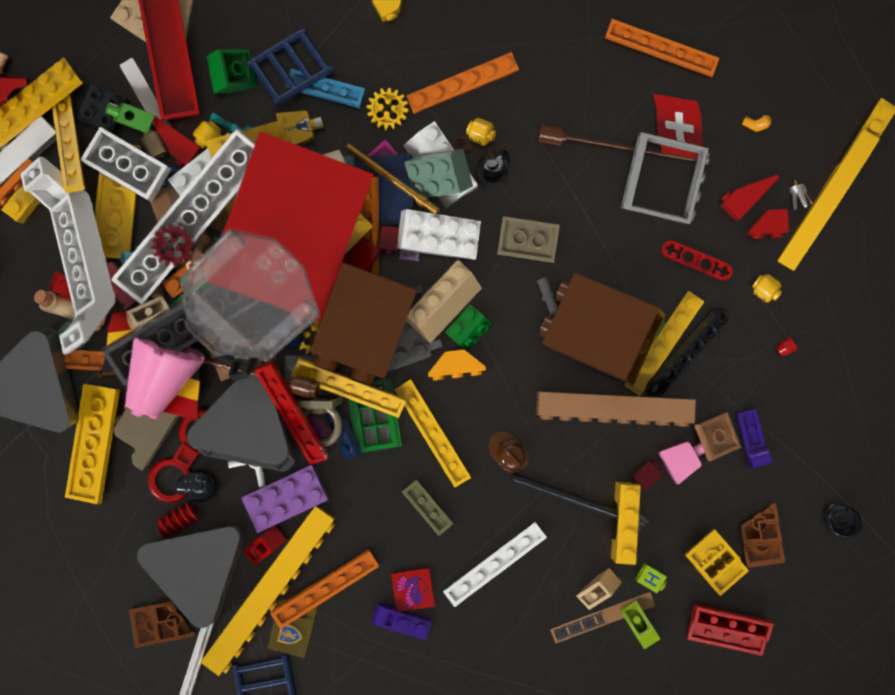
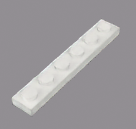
[443,522,547,607]

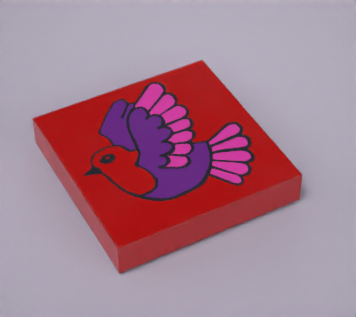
[391,568,435,611]

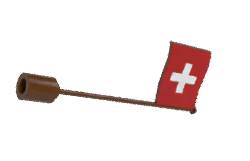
[538,93,710,166]

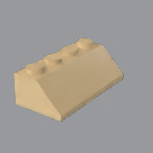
[406,260,482,343]

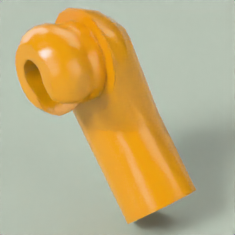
[742,115,771,132]

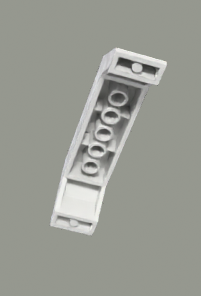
[21,157,116,354]

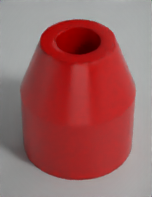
[776,337,798,356]

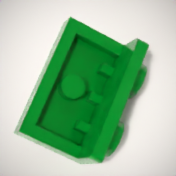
[445,304,491,351]

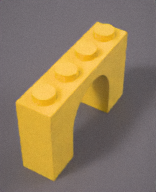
[611,481,641,565]

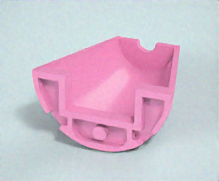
[125,338,205,419]

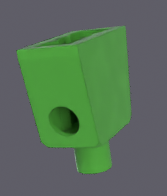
[105,102,154,133]

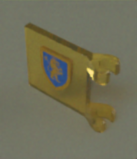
[267,598,317,658]

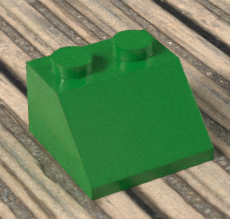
[206,49,257,93]

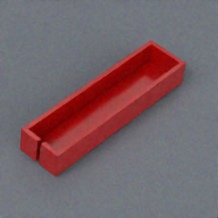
[138,0,200,121]

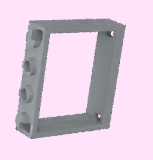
[621,132,710,224]

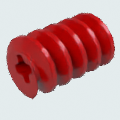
[157,502,200,540]

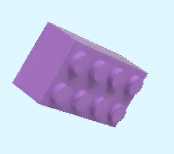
[241,464,330,533]

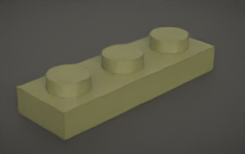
[402,479,454,536]

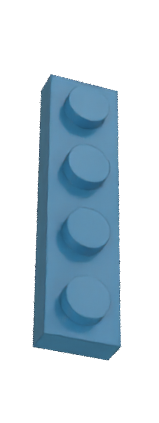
[286,69,365,108]

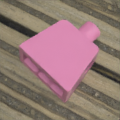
[657,441,705,484]

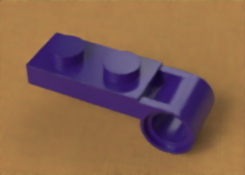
[736,409,772,469]
[371,603,432,640]

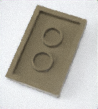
[497,216,560,263]

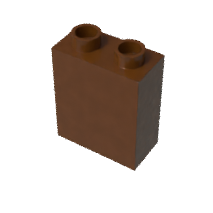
[309,262,417,384]
[540,273,666,386]

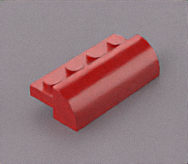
[687,604,774,656]

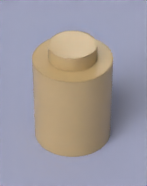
[141,129,169,159]

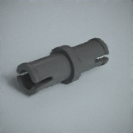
[537,277,559,316]

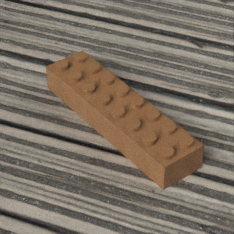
[536,392,696,427]

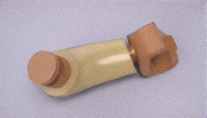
[34,290,106,331]

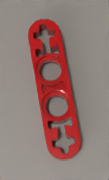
[661,241,733,280]

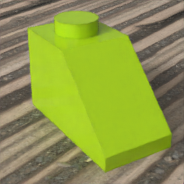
[620,601,660,649]

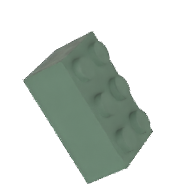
[405,149,473,197]

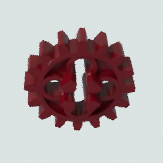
[151,223,195,267]

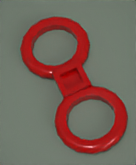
[148,409,208,503]

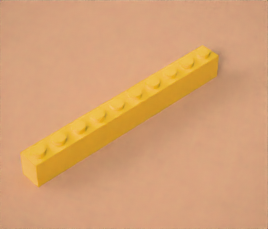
[200,505,335,676]

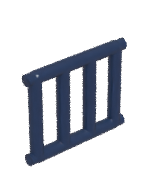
[246,27,335,106]
[232,654,296,695]

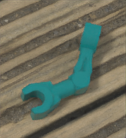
[209,113,252,132]

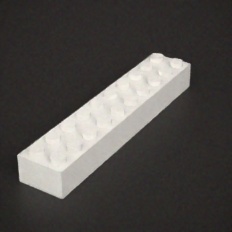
[111,128,255,305]

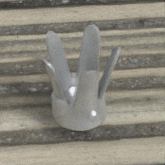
[789,180,813,210]

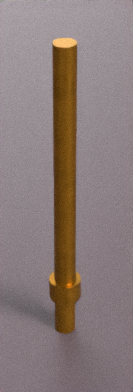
[345,143,440,215]

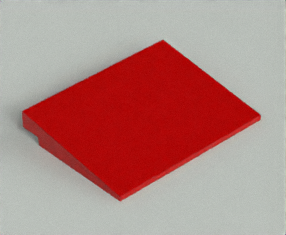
[205,131,374,322]

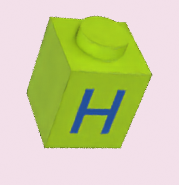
[635,563,667,593]

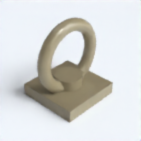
[296,395,343,447]

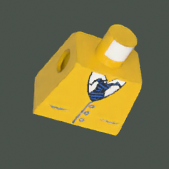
[276,111,324,146]

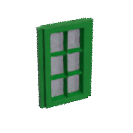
[348,378,402,452]

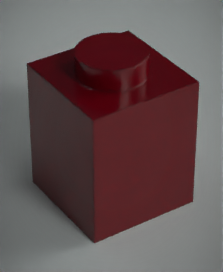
[379,226,399,255]
[630,460,663,490]

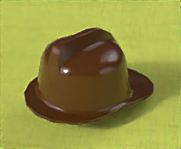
[488,431,529,474]

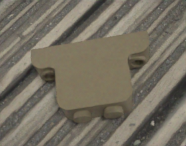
[114,406,179,471]

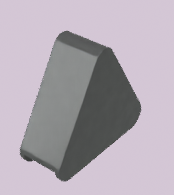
[0,328,79,433]
[187,365,295,471]
[137,525,245,628]

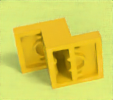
[684,529,749,596]

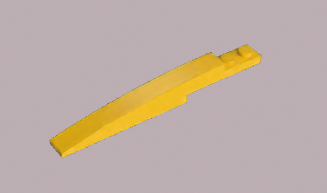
[777,98,895,271]

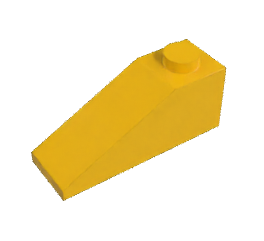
[2,185,40,224]

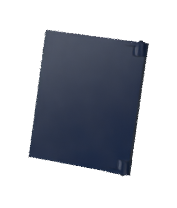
[355,154,414,225]

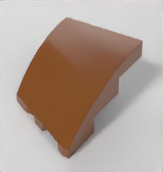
[740,503,785,568]
[129,601,195,648]

